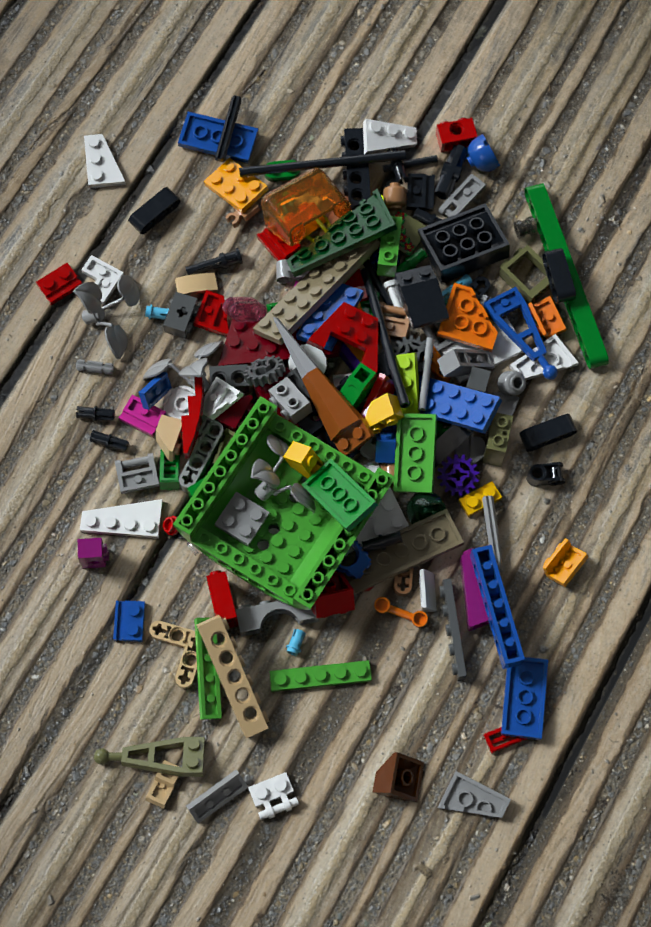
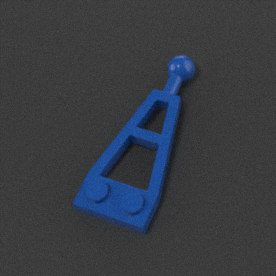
[483,287,558,380]

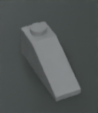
[437,349,495,377]

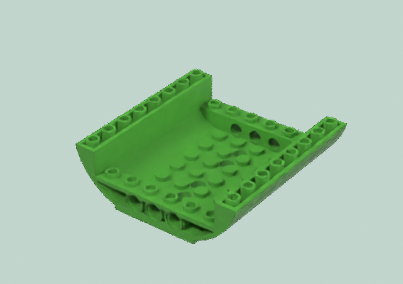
[173,396,396,610]

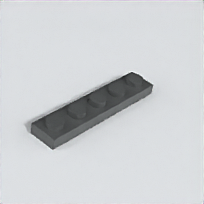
[439,579,467,681]

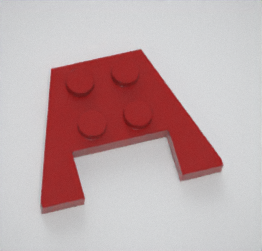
[307,302,378,373]

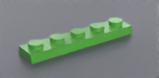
[194,617,222,720]
[269,660,371,692]

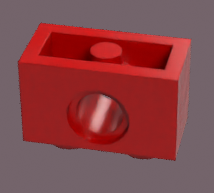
[436,118,478,152]

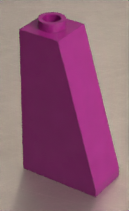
[460,548,489,632]

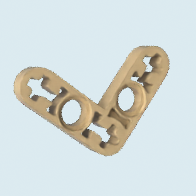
[149,621,197,689]

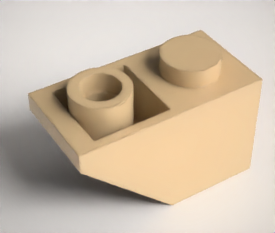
[156,415,183,462]

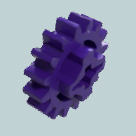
[437,454,480,496]

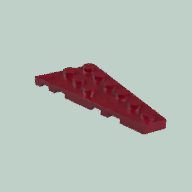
[218,317,343,366]

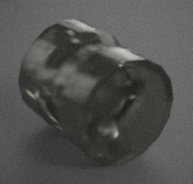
[513,216,537,239]

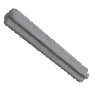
[482,496,504,573]

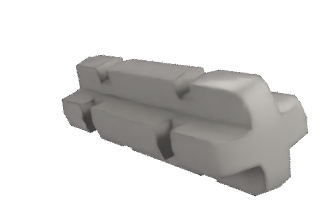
[76,359,114,375]

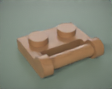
[378,302,411,340]

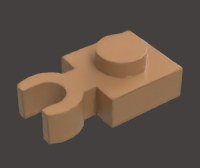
[225,203,260,228]

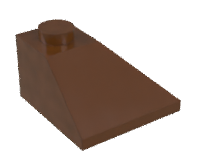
[373,752,424,802]

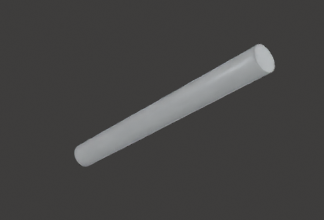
[418,337,434,411]

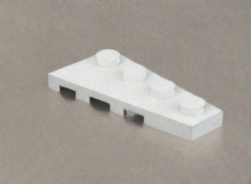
[80,499,163,539]

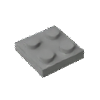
[215,492,270,546]

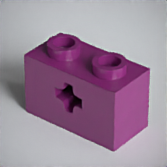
[77,538,109,569]

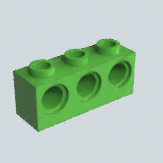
[377,216,402,277]

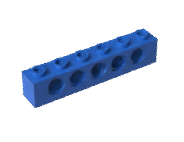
[470,545,525,669]

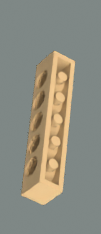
[196,615,270,738]

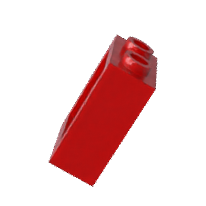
[206,570,238,628]

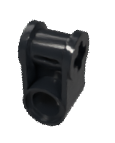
[526,462,565,486]

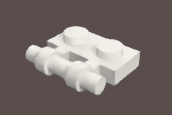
[248,772,299,820]

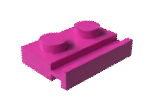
[118,395,166,437]

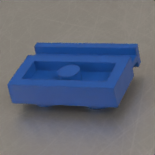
[113,600,145,642]

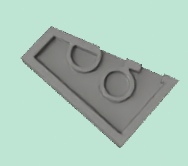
[437,771,511,818]

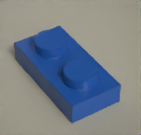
[138,372,172,410]

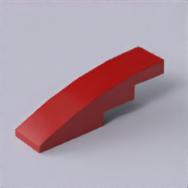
[181,377,204,458]

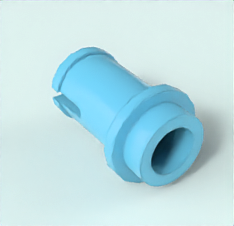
[145,304,169,320]
[286,629,306,656]

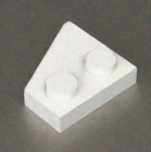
[203,377,244,420]

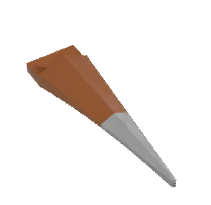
[273,317,375,456]

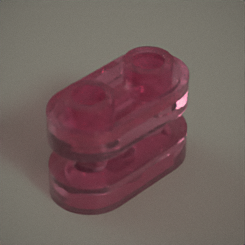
[223,297,266,322]

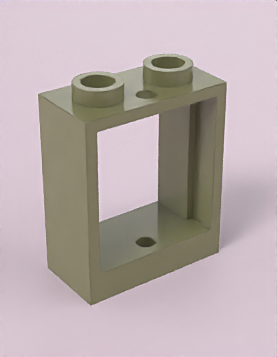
[499,245,550,304]
[482,412,513,467]

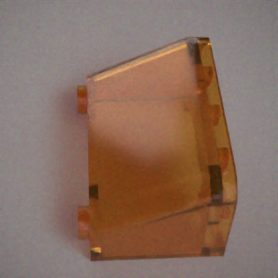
[261,167,351,247]

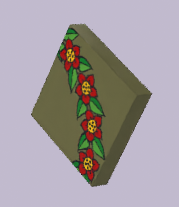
[378,210,426,257]

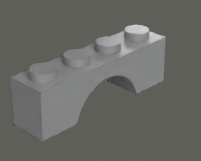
[236,600,319,637]

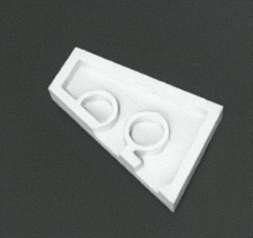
[363,119,417,155]
[84,134,126,188]
[510,334,579,380]

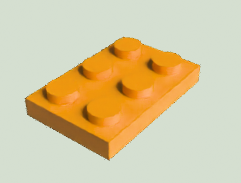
[204,158,269,214]

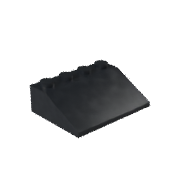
[418,203,510,284]

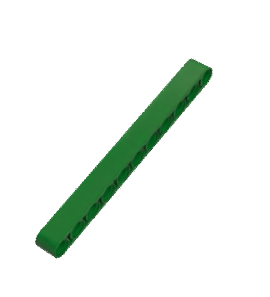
[524,183,609,369]

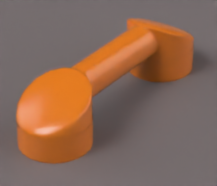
[374,597,428,627]

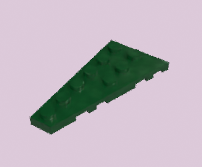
[286,189,397,278]

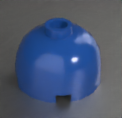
[467,134,500,172]

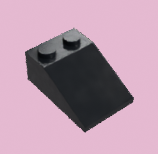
[395,265,449,329]

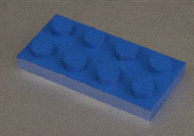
[178,111,258,164]
[296,283,364,351]
[501,657,548,740]

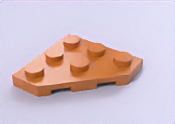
[437,283,498,352]

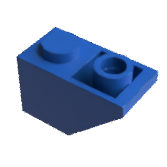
[375,425,396,463]

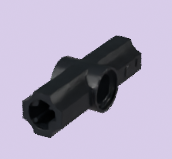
[434,144,468,200]

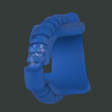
[336,541,371,579]

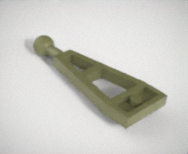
[94,737,205,777]

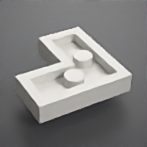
[82,255,124,305]

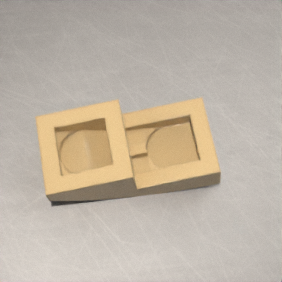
[175,273,218,297]
[145,760,179,809]

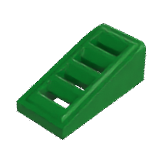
[160,450,180,490]

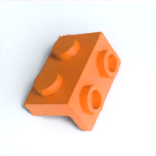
[528,296,567,339]

